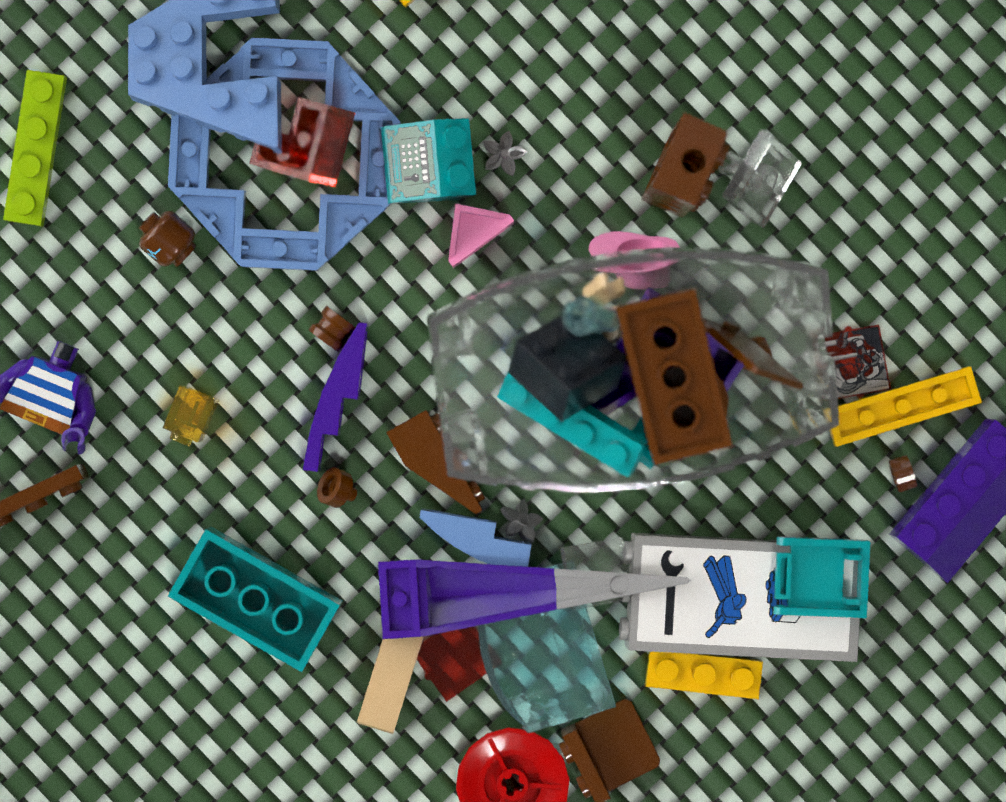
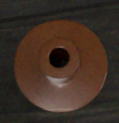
[317,467,357,508]

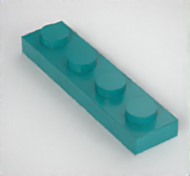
[497,372,648,478]

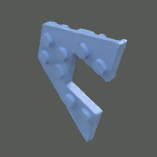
[128,0,282,154]

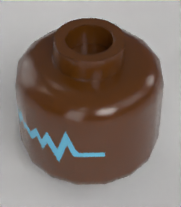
[139,211,196,267]

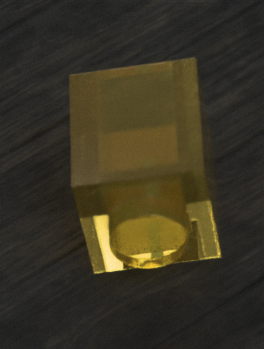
[163,385,220,446]

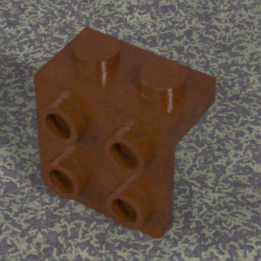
[558,698,660,802]

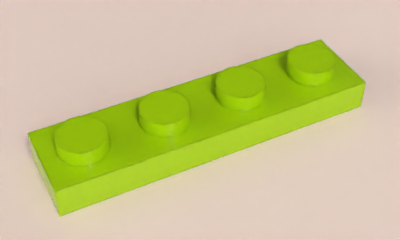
[3,70,67,227]

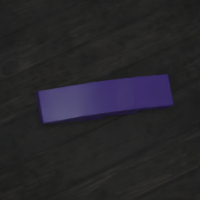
[303,322,369,472]

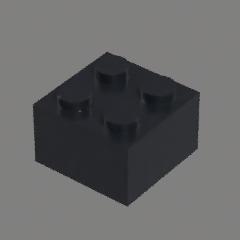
[508,309,627,422]

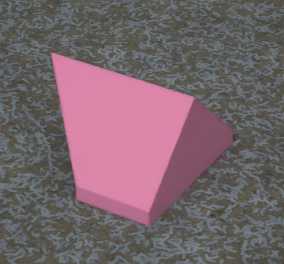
[448,204,514,268]

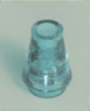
[562,296,620,336]

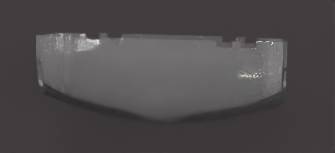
[427,247,839,492]

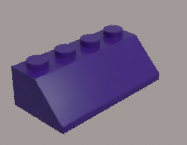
[889,419,1006,583]

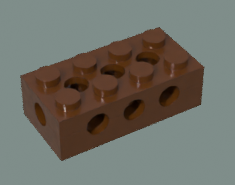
[641,113,731,218]
[616,287,733,465]

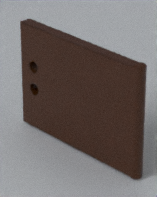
[703,318,803,390]

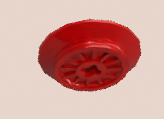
[456,727,569,802]

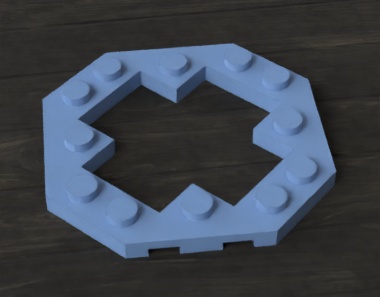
[168,38,401,271]

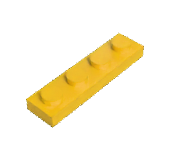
[823,366,982,447]

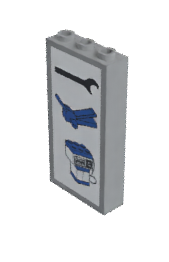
[619,533,860,662]

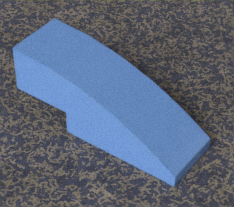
[420,508,531,567]

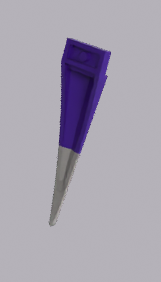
[378,559,691,639]

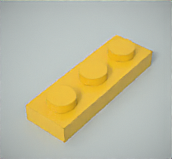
[645,651,763,700]

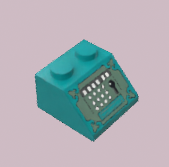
[381,118,476,204]

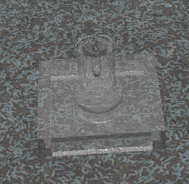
[719,129,802,228]

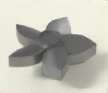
[483,131,527,176]
[500,498,543,543]

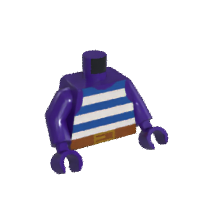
[0,341,96,454]

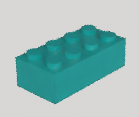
[168,527,342,672]

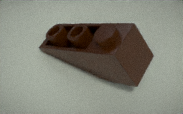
[386,410,485,514]

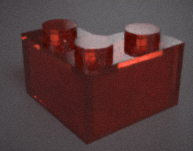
[249,97,355,187]

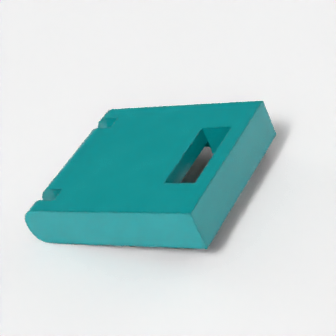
[773,536,871,618]

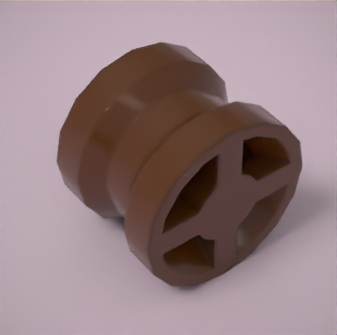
[308,305,356,352]

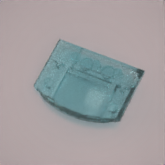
[478,560,616,733]

